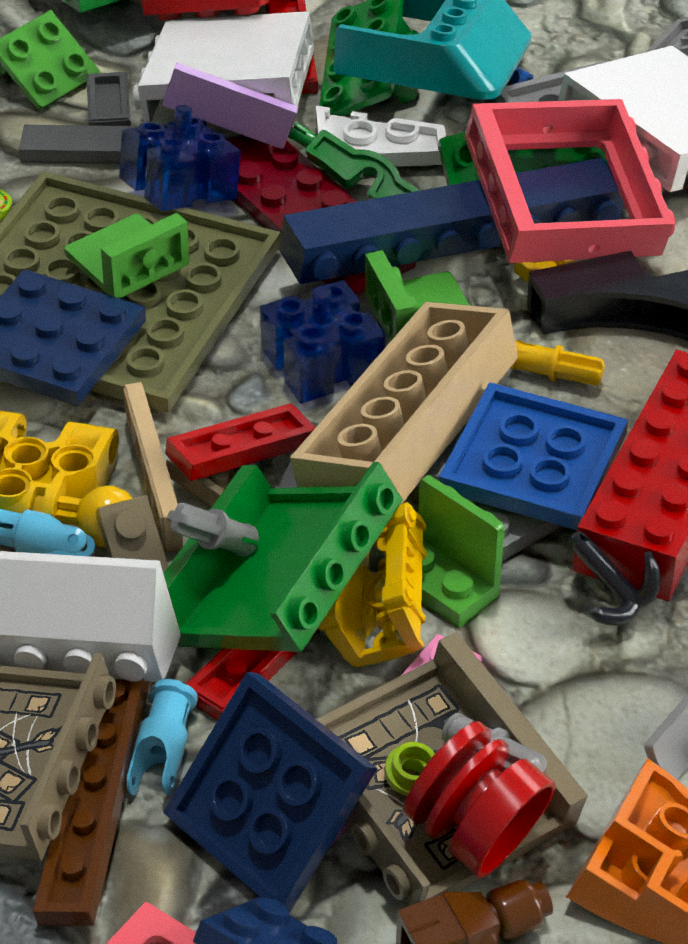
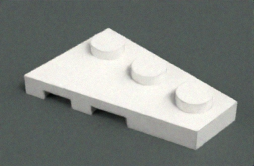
[316,106,446,170]

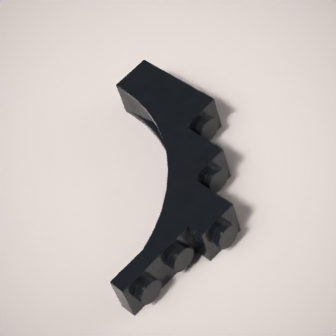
[527,250,688,341]

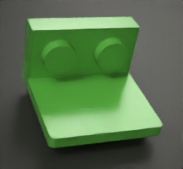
[0,10,100,110]
[65,213,190,298]
[365,250,470,342]
[419,475,504,628]

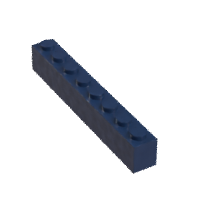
[279,158,624,284]

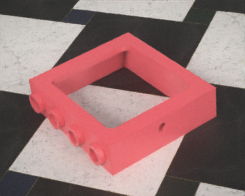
[464,99,675,263]

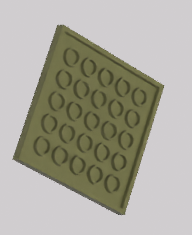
[0,171,281,413]

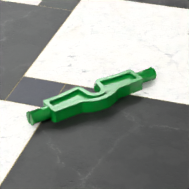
[288,122,420,200]

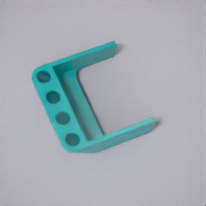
[334,0,531,100]

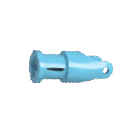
[0,509,95,556]
[126,679,198,796]

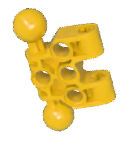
[0,410,133,549]

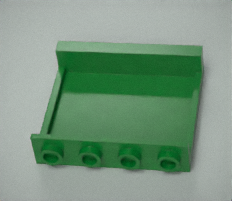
[163,462,403,652]

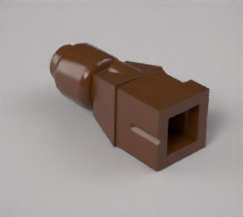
[396,879,553,944]

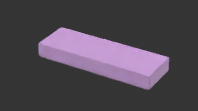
[162,62,298,149]

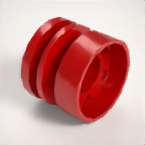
[402,721,556,878]

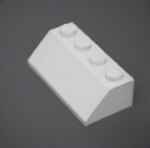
[0,551,181,682]

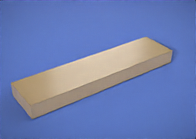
[123,382,183,553]

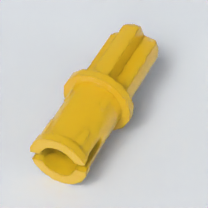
[510,340,605,386]

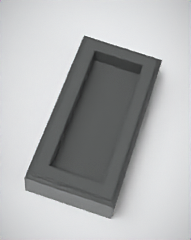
[86,72,131,126]

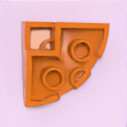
[566,758,688,944]

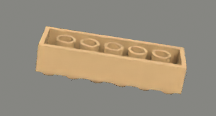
[290,302,518,504]

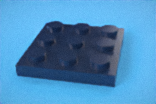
[0,269,146,406]
[163,672,378,912]

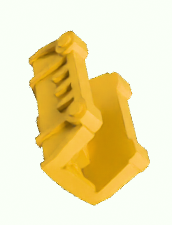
[318,502,427,667]

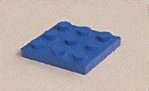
[438,382,628,530]

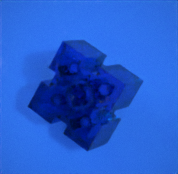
[119,105,241,211]
[260,280,385,404]

